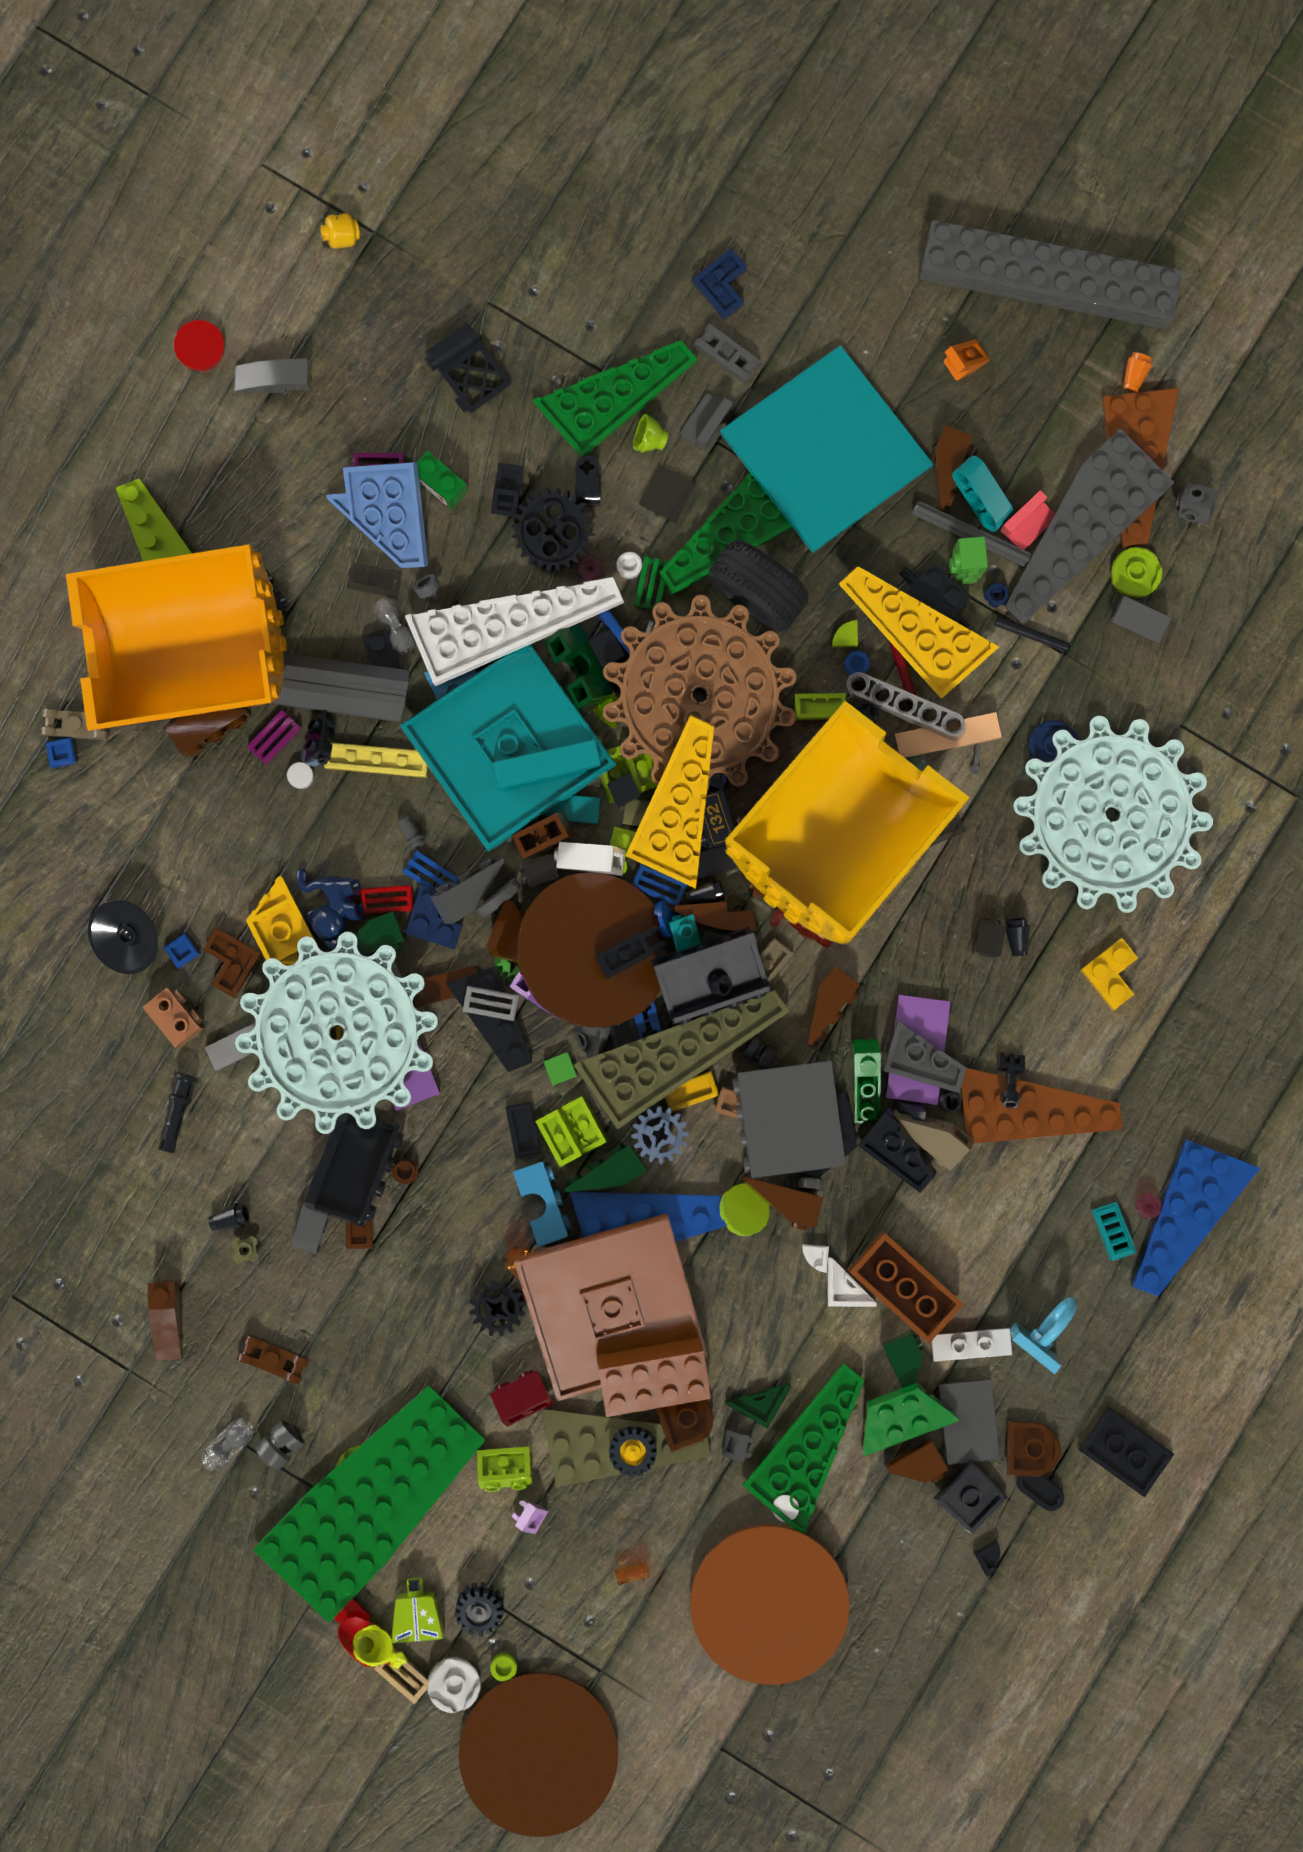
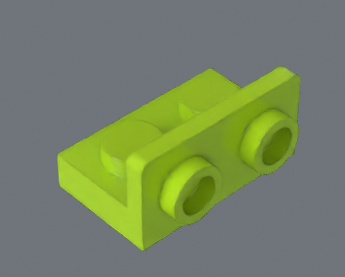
[477,1446,533,1492]

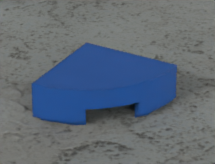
[654,901,676,938]

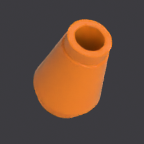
[1123,352,1152,393]

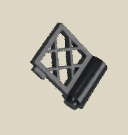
[424,322,512,414]

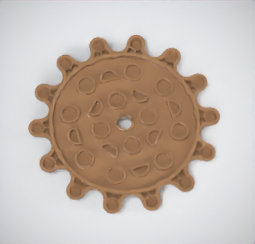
[603,595,796,790]

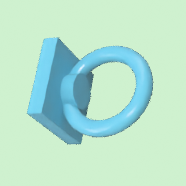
[1010,1297,1078,1374]

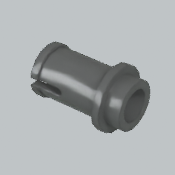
[397,816,426,850]

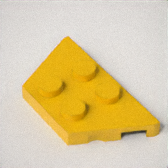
[246,876,320,966]

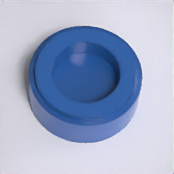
[844,651,870,676]

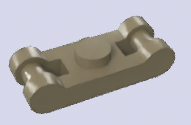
[41,709,108,740]

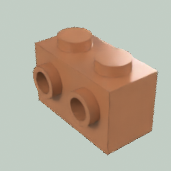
[143,987,204,1048]

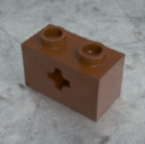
[512,811,576,859]

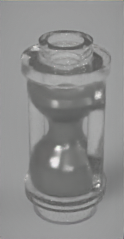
[373,597,417,655]
[201,1416,256,1471]

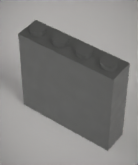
[732,1061,846,1178]

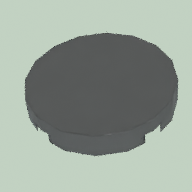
[475,878,520,917]

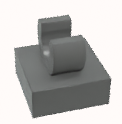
[721,1429,755,1462]

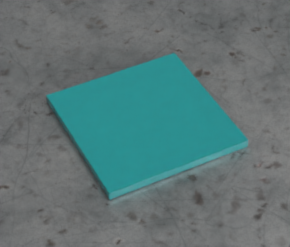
[720,345,934,553]
[400,644,616,852]

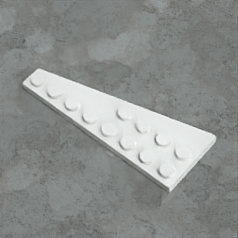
[405,577,624,686]

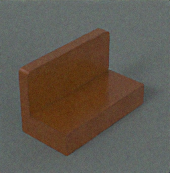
[486,900,525,963]

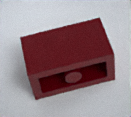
[490,1370,555,1427]

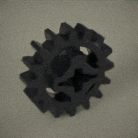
[469,1279,526,1337]

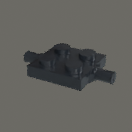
[899,563,971,628]

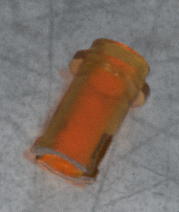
[615,1560,650,1586]

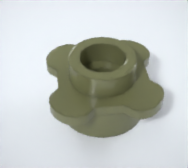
[232,1236,259,1264]

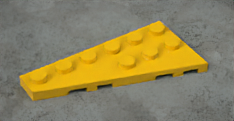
[838,566,999,699]
[625,714,715,889]

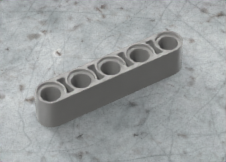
[847,672,966,740]

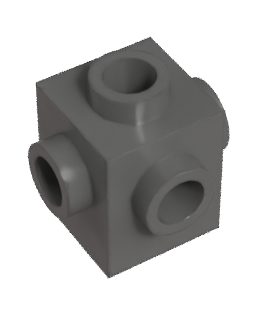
[1176,482,1218,525]

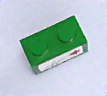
[417,451,469,510]

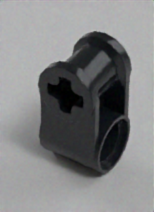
[575,455,601,506]

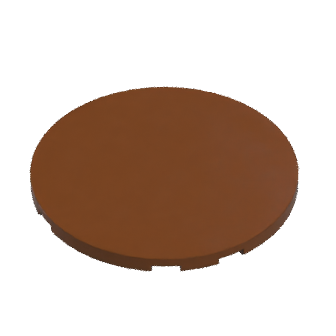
[690,1524,849,1685]

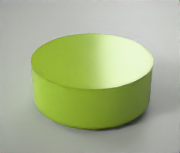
[490,1652,517,1682]

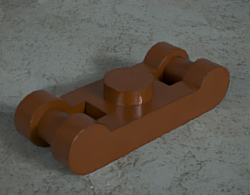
[236,1334,309,1385]

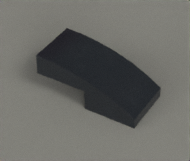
[491,462,524,517]

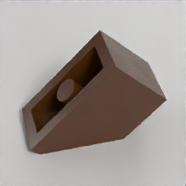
[884,1438,948,1483]

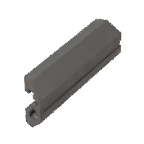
[273,653,409,722]

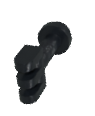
[997,1051,1025,1108]

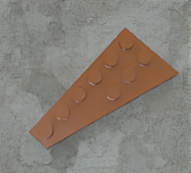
[1101,388,1179,548]
[960,1068,1123,1144]

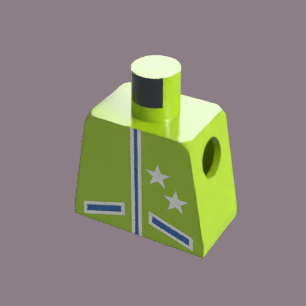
[392,1577,445,1643]

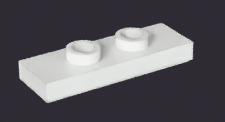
[931,1328,1012,1362]

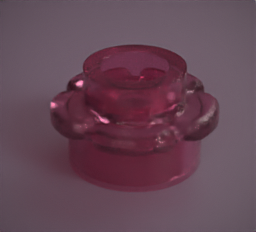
[578,556,603,581]
[1136,1193,1162,1219]

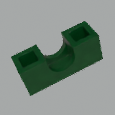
[544,625,613,710]

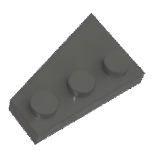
[883,1021,966,1093]

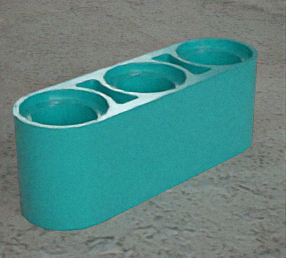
[952,456,1014,532]

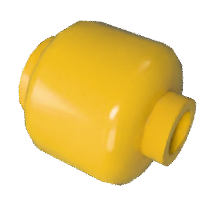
[321,213,360,249]

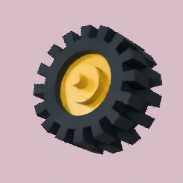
[609,1426,657,1477]

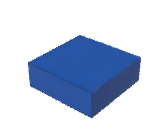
[46,737,77,768]
[163,933,201,969]

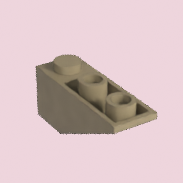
[894,1110,974,1171]

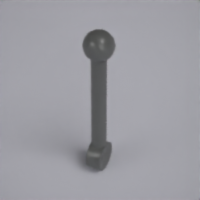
[970,743,981,775]

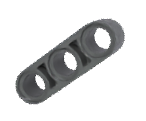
[291,1174,330,1255]

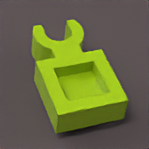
[609,827,636,875]

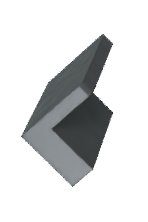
[680,394,733,452]

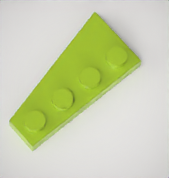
[115,479,192,561]

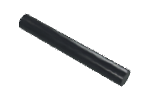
[994,616,1070,652]

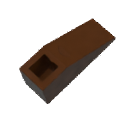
[933,425,975,511]
[165,709,251,757]
[806,966,860,1047]

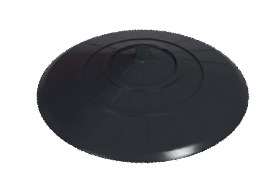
[88,900,158,974]

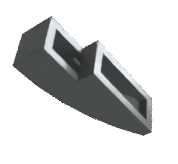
[235,359,311,393]

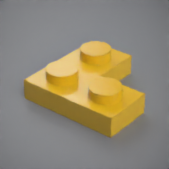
[1080,938,1138,1011]

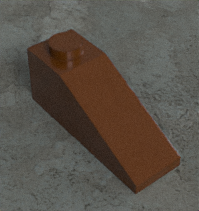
[742,1176,823,1231]
[148,1280,183,1360]

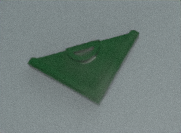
[725,1383,792,1429]

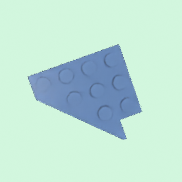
[326,462,428,568]

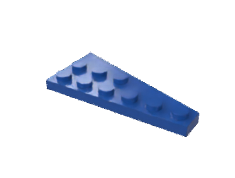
[1131,1140,1260,1296]
[570,1191,728,1242]

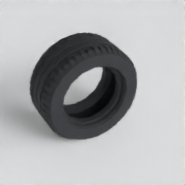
[708,540,808,632]

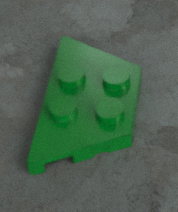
[862,1383,959,1457]

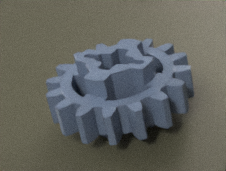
[632,1107,689,1164]

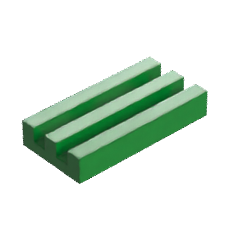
[634,556,669,611]

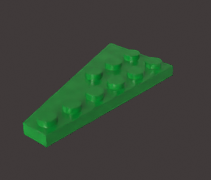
[532,340,697,458]

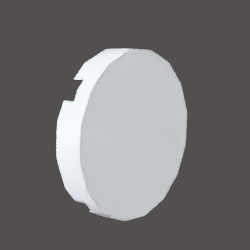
[427,1657,480,1713]

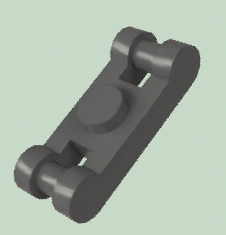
[693,324,761,384]

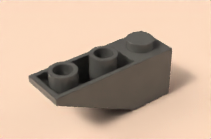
[430,857,505,924]

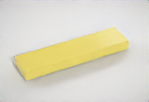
[324,742,428,778]

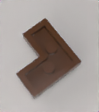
[203,928,262,999]

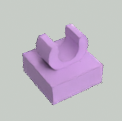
[512,1501,549,1534]

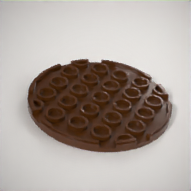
[517,873,670,1028]
[459,1672,618,1837]

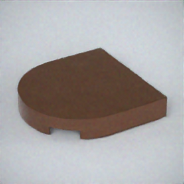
[655,1400,713,1454]
[1007,1421,1061,1477]

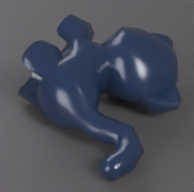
[296,869,365,950]

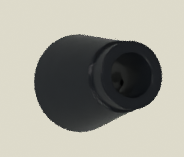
[685,879,725,905]
[1004,918,1030,956]
[208,1203,250,1231]

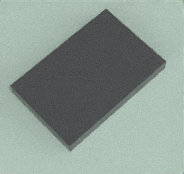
[938,1379,1000,1464]

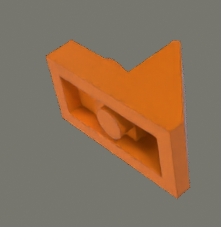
[944,339,990,380]

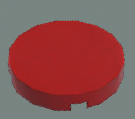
[174,320,225,372]

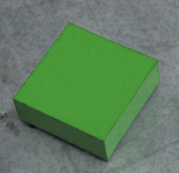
[543,1052,577,1086]

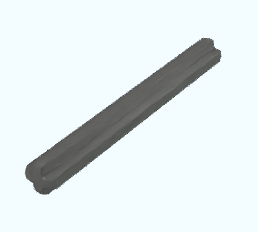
[912,501,1031,567]

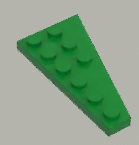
[660,473,793,596]
[742,1362,864,1534]

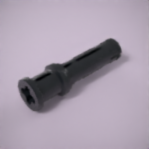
[158,1072,198,1153]

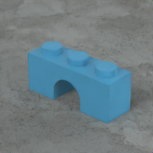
[513,1161,572,1247]

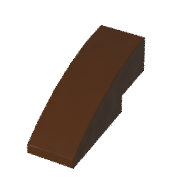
[675,902,755,932]

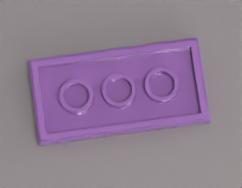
[885,995,950,1105]

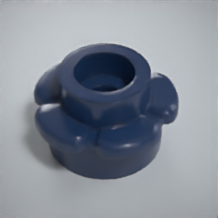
[984,582,1009,608]

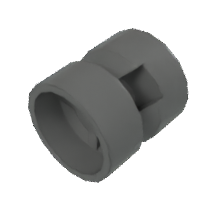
[255,1419,305,1471]

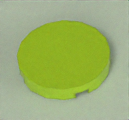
[1110,547,1163,599]
[719,1183,770,1236]

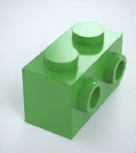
[949,536,988,584]

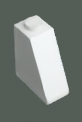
[554,842,625,876]

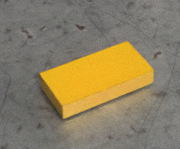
[665,1071,719,1112]

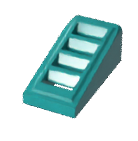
[1091,1202,1137,1261]

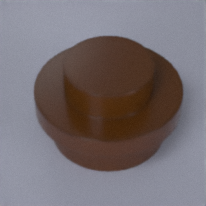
[392,1158,419,1184]

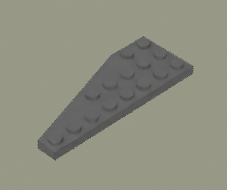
[1005,428,1174,625]

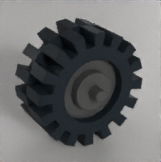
[455,1582,504,1636]

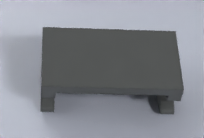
[1111,596,1171,644]

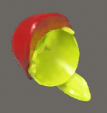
[337,1617,407,1669]

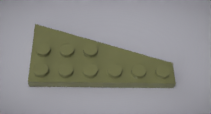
[541,1408,711,1487]

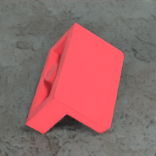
[1000,490,1055,550]

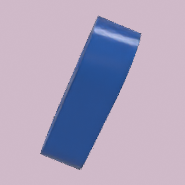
[634,1002,661,1039]

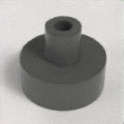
[413,574,440,601]

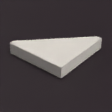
[828,1257,877,1307]

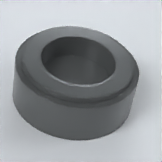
[797,1177,824,1192]

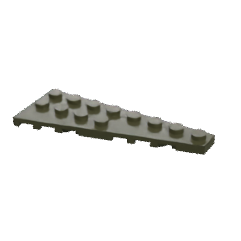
[574,990,789,1129]

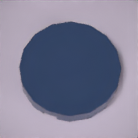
[1027,720,1078,763]

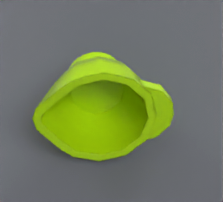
[633,414,668,453]

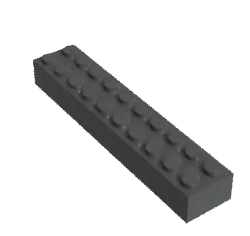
[919,220,1183,330]

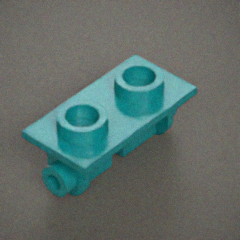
[669,914,701,951]

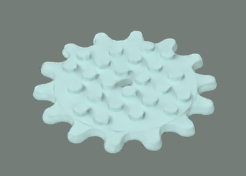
[1013,716,1213,913]
[235,932,438,1134]

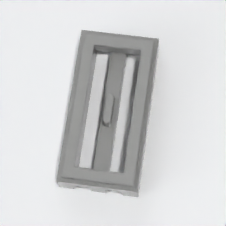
[463,986,519,1021]

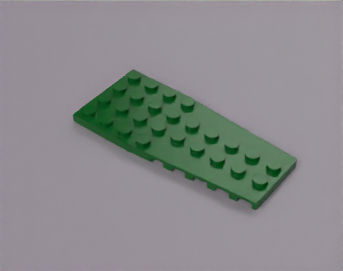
[253,1385,485,1623]

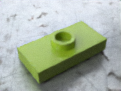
[794,693,846,721]

